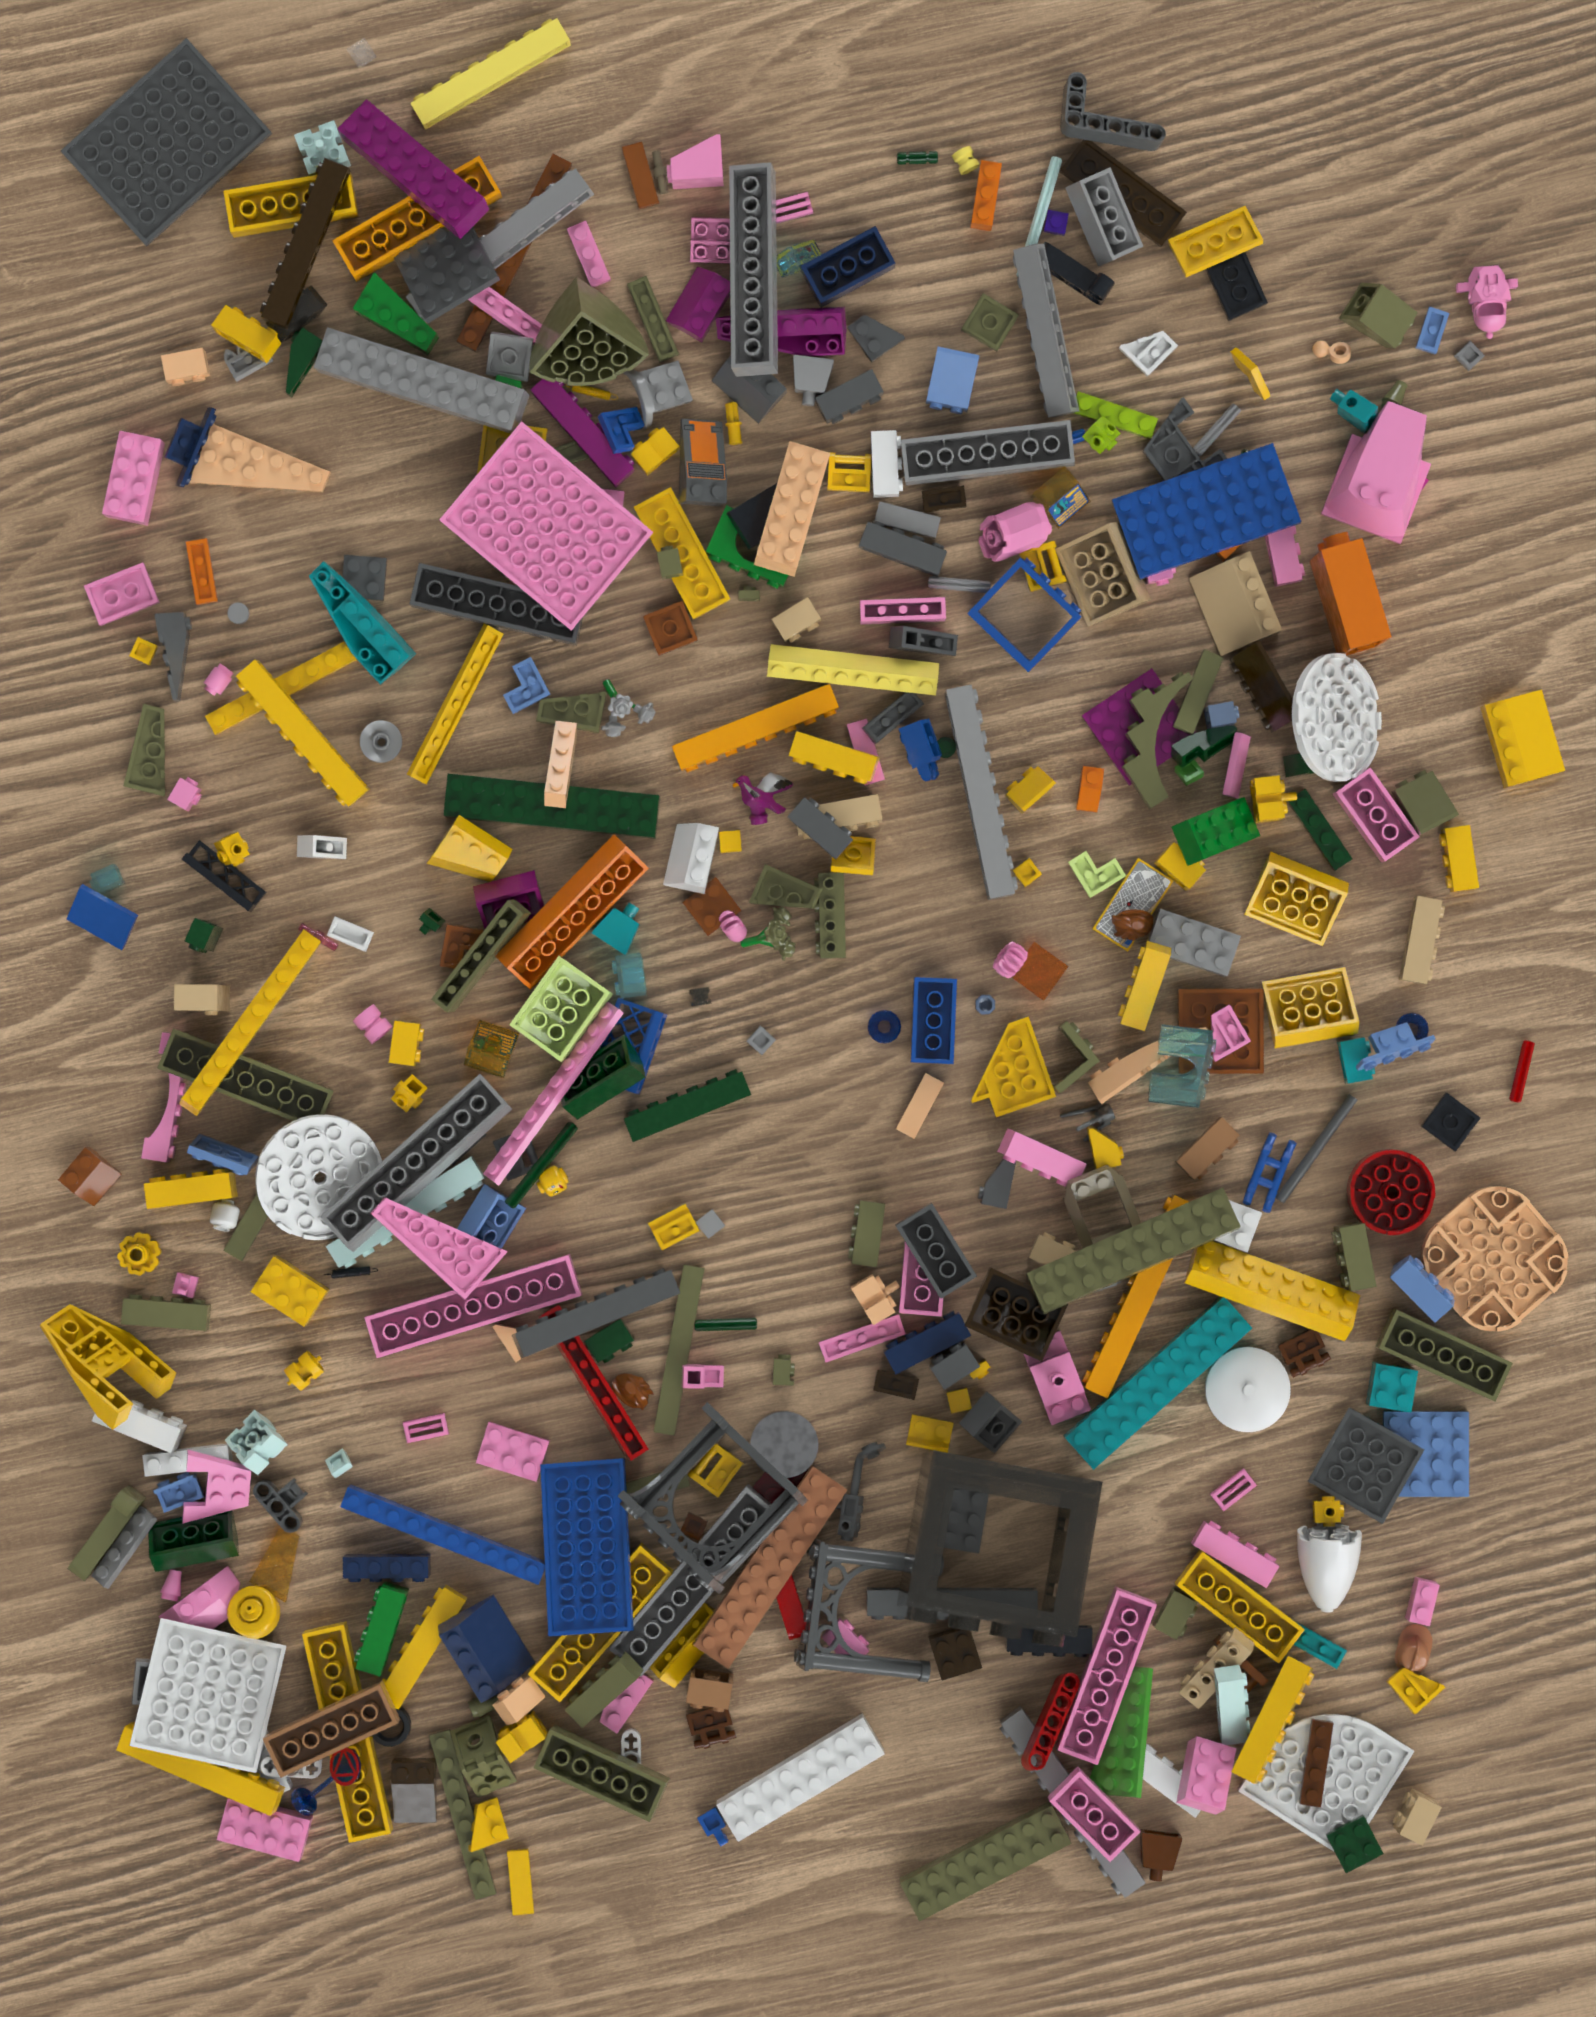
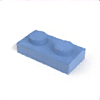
[1415,306,1449,354]

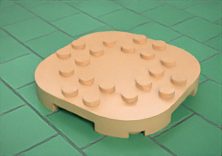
[1421,1186,1568,1332]

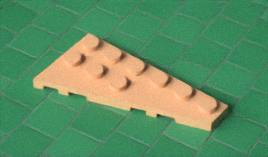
[189,424,331,492]

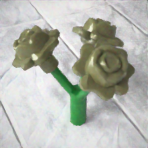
[740,907,796,961]

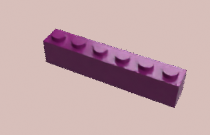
[531,379,635,488]

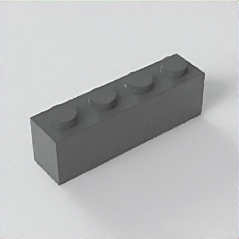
[859,520,947,577]

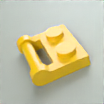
[827,452,871,492]
[1019,541,1067,592]
[687,1443,743,1497]

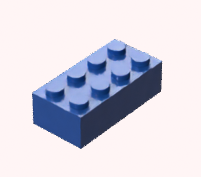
[910,977,957,1064]

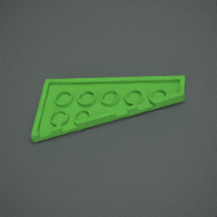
[1089,1667,1153,1798]

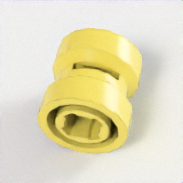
[952,146,980,175]

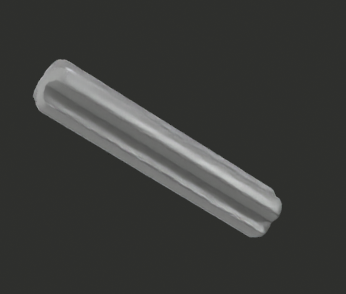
[1193,404,1241,456]
[928,576,991,593]

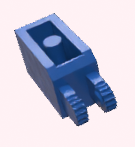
[899,719,942,782]

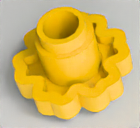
[117,1232,162,1276]

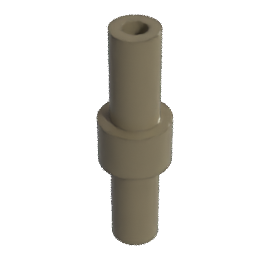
[652,150,668,194]

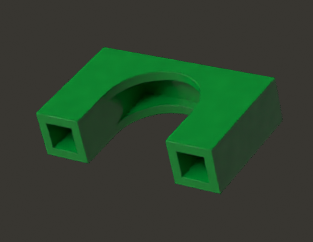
[706,505,789,589]

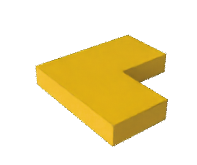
[1230,348,1270,400]

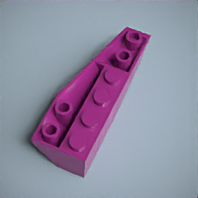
[716,307,847,356]

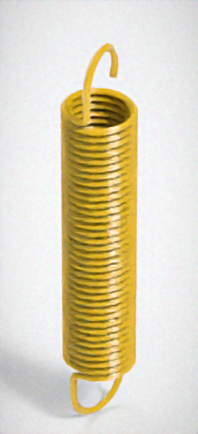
[565,384,618,401]

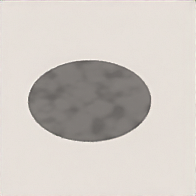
[750,1411,818,1478]

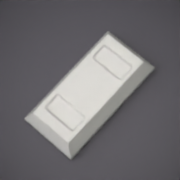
[327,916,374,952]

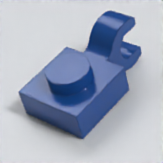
[697,1806,729,1846]

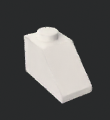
[297,835,347,859]

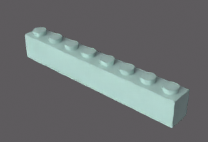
[326,1156,486,1269]

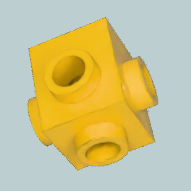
[214,832,250,867]
[391,1074,428,1113]
[1312,1496,1344,1527]

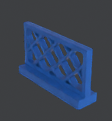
[600,998,667,1095]

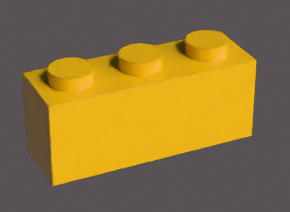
[211,305,281,364]
[1439,825,1479,892]

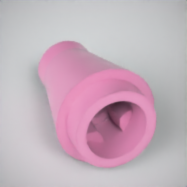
[160,1569,182,1602]

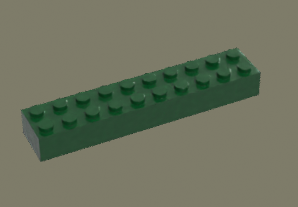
[443,773,660,839]

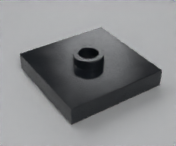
[1421,1092,1480,1152]

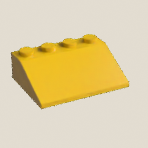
[1480,689,1565,788]
[1244,851,1349,946]
[1262,967,1359,1048]

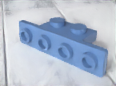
[1356,1022,1436,1071]

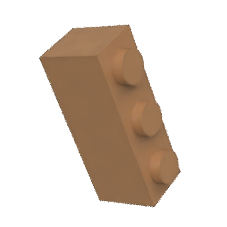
[1175,1117,1240,1180]

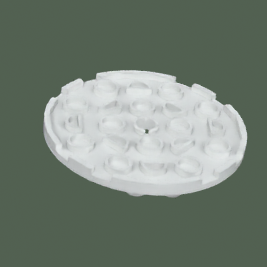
[1292,653,1382,782]
[255,1115,382,1240]

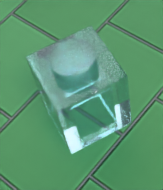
[89,864,125,894]

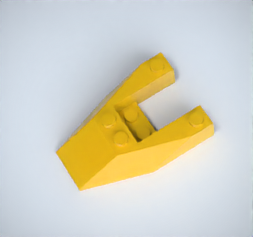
[40,1304,176,1430]

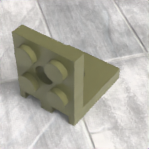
[1053,1021,1100,1093]
[450,1715,517,1797]

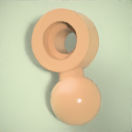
[1312,341,1351,364]

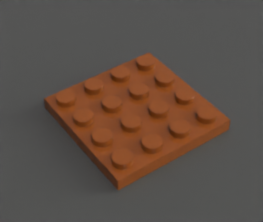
[1178,989,1264,1074]

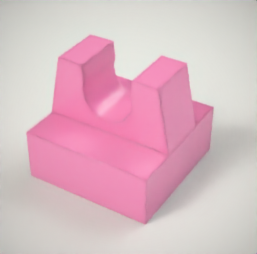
[172,1272,199,1298]

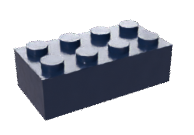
[801,226,896,308]

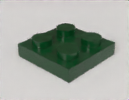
[1325,1815,1384,1873]

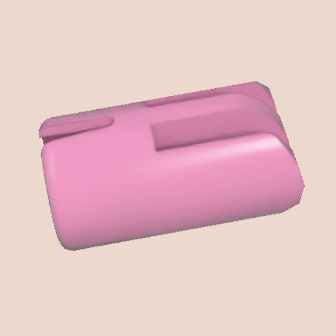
[719,911,747,942]

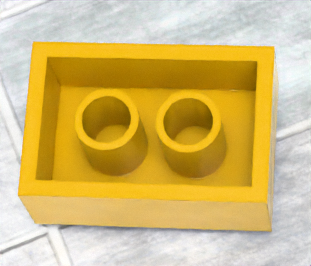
[250,1255,330,1327]

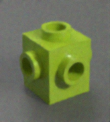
[1082,416,1121,454]

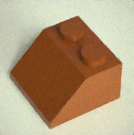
[58,1147,122,1206]

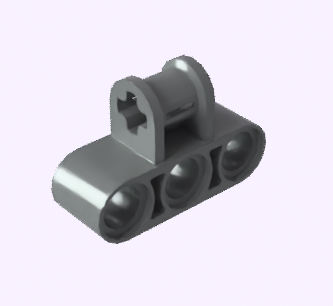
[253,1478,308,1533]

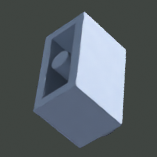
[1203,701,1239,729]

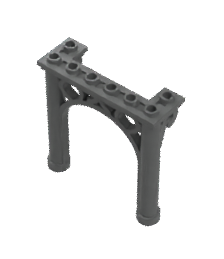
[794,1538,944,1682]

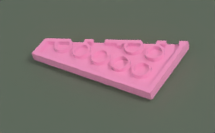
[370,1197,508,1299]

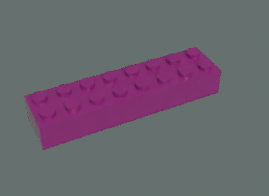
[337,99,490,239]

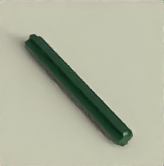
[505,1122,578,1209]

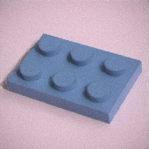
[187,1134,259,1175]

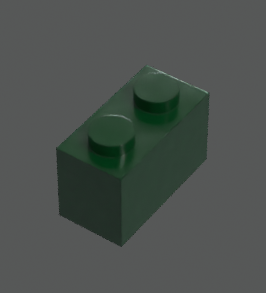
[584,1318,635,1364]

